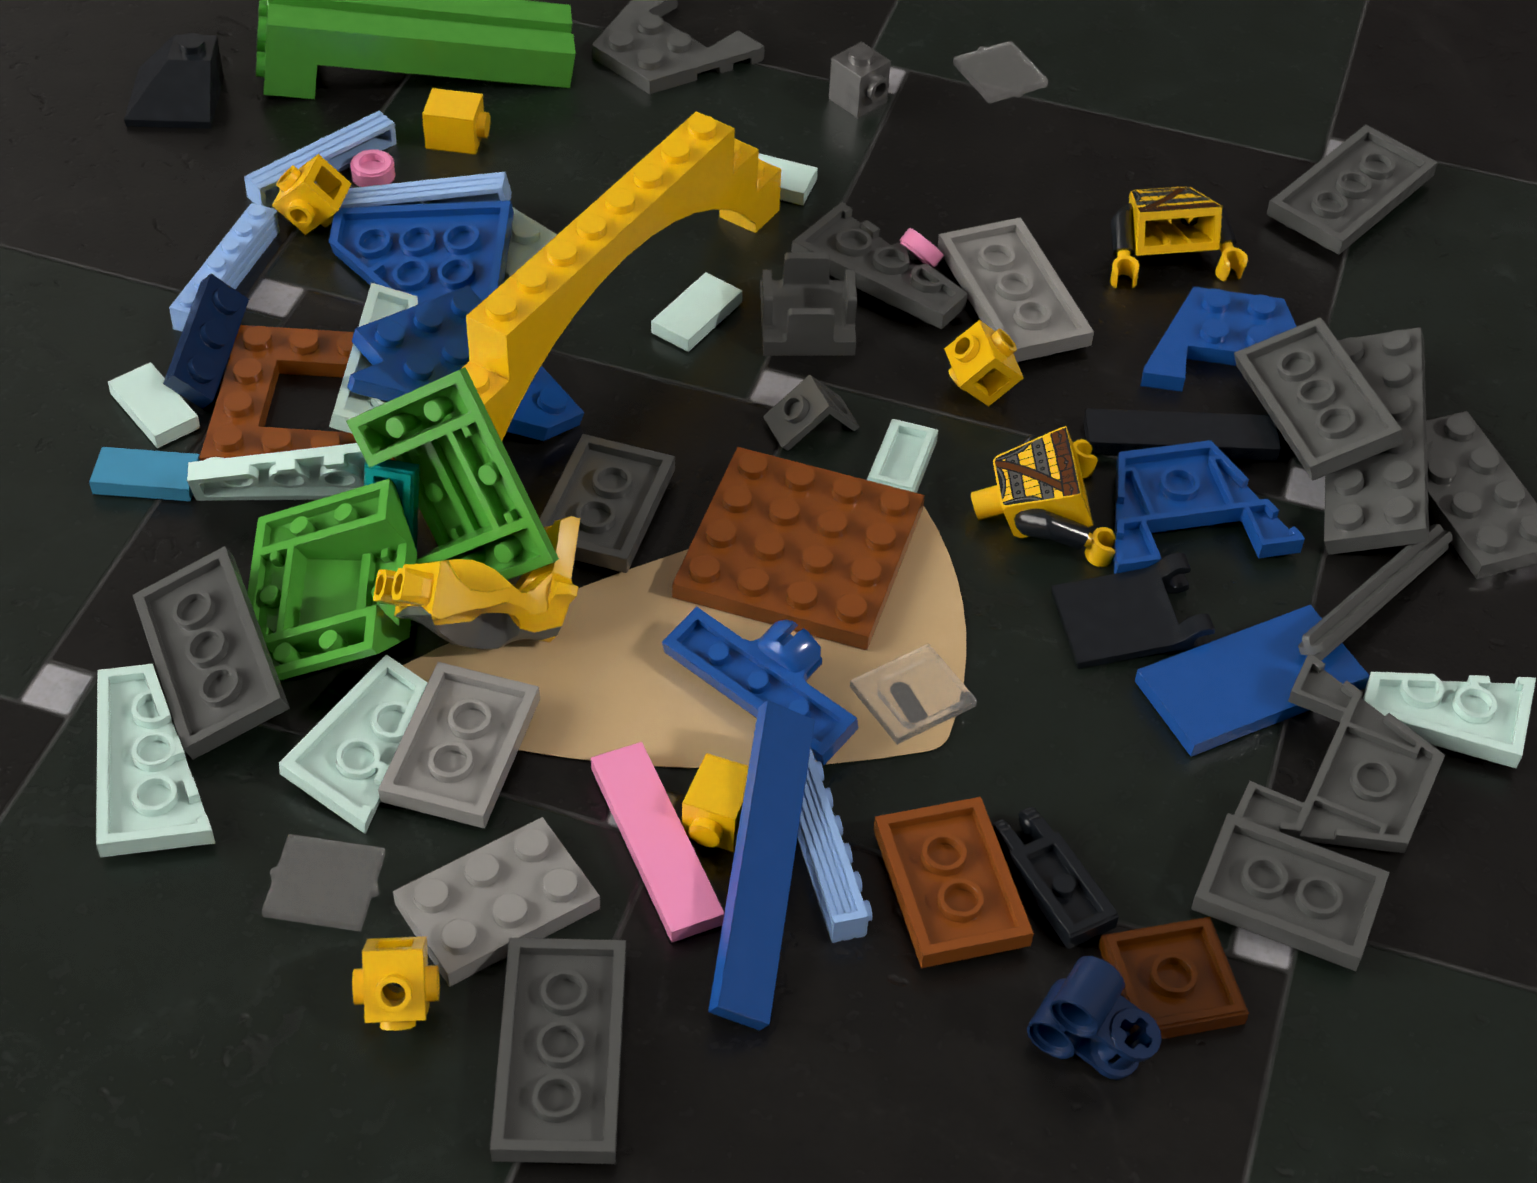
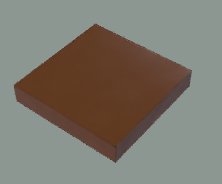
[1099,917,1249,1039]

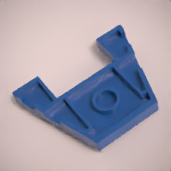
[1140,287,1297,392]
[1113,440,1305,574]

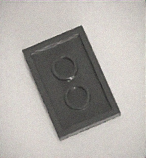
[539,434,675,573]
[1191,813,1390,971]

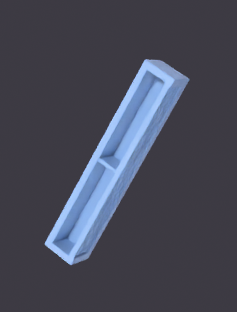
[244,111,397,207]
[340,172,512,208]
[169,203,280,331]
[797,750,872,943]

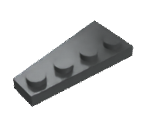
[791,202,968,329]

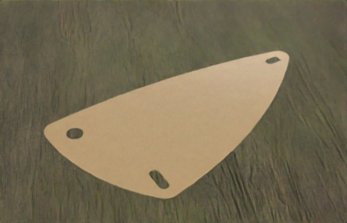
[403,506,966,768]

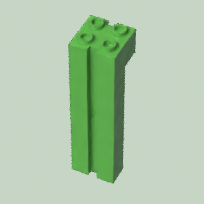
[256,0,575,99]

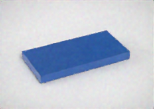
[1135,605,1369,757]

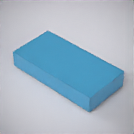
[89,447,200,501]

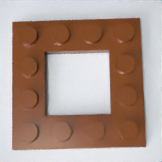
[199,325,395,461]

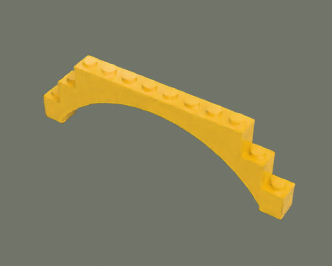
[461,111,781,441]

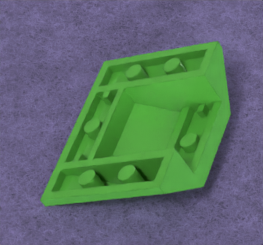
[346,367,559,580]
[247,478,417,680]

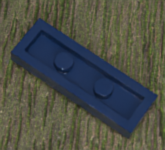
[163,274,249,409]

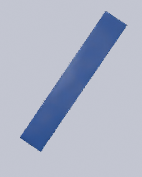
[708,700,815,1030]

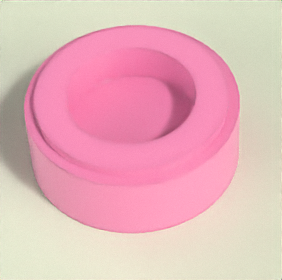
[350,149,395,187]
[900,228,944,268]

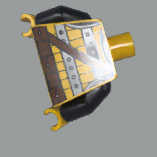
[1110,187,1248,288]
[971,426,1116,567]

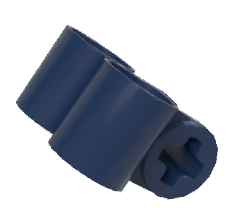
[1027,956,1161,1080]

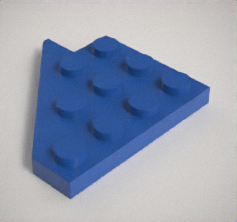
[329,200,514,304]
[347,286,584,441]

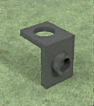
[764,375,860,451]

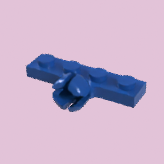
[662,606,858,766]

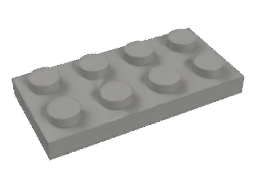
[937,217,1094,362]

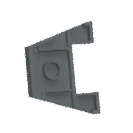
[592,0,764,94]
[1234,654,1445,853]

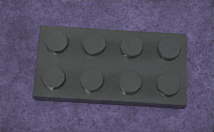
[1267,125,1438,255]
[1234,317,1404,481]
[1426,411,1537,579]
[133,546,290,760]
[490,938,626,1164]

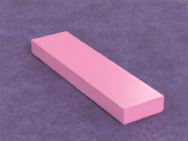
[591,742,724,943]

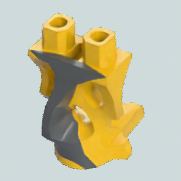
[373,516,580,649]

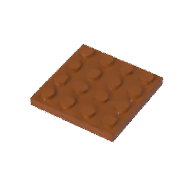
[672,447,925,650]

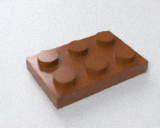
[873,797,1034,968]

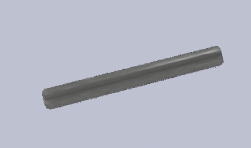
[1298,524,1453,661]

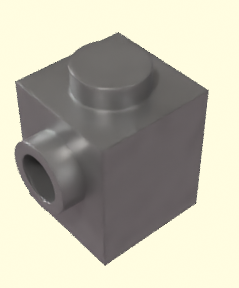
[829,42,891,118]

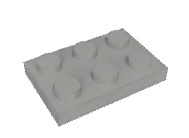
[378,662,540,829]
[393,817,600,987]

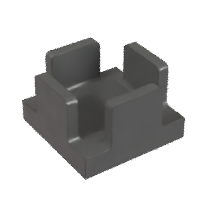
[760,252,857,356]

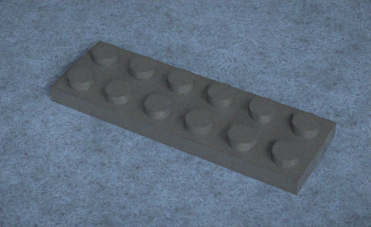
[1324,327,1429,555]

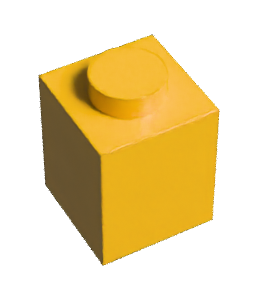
[422,88,490,155]
[682,753,749,852]

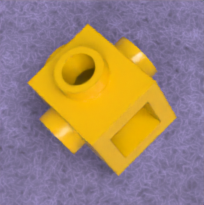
[272,154,352,235]
[944,320,1024,407]
[352,936,440,1031]

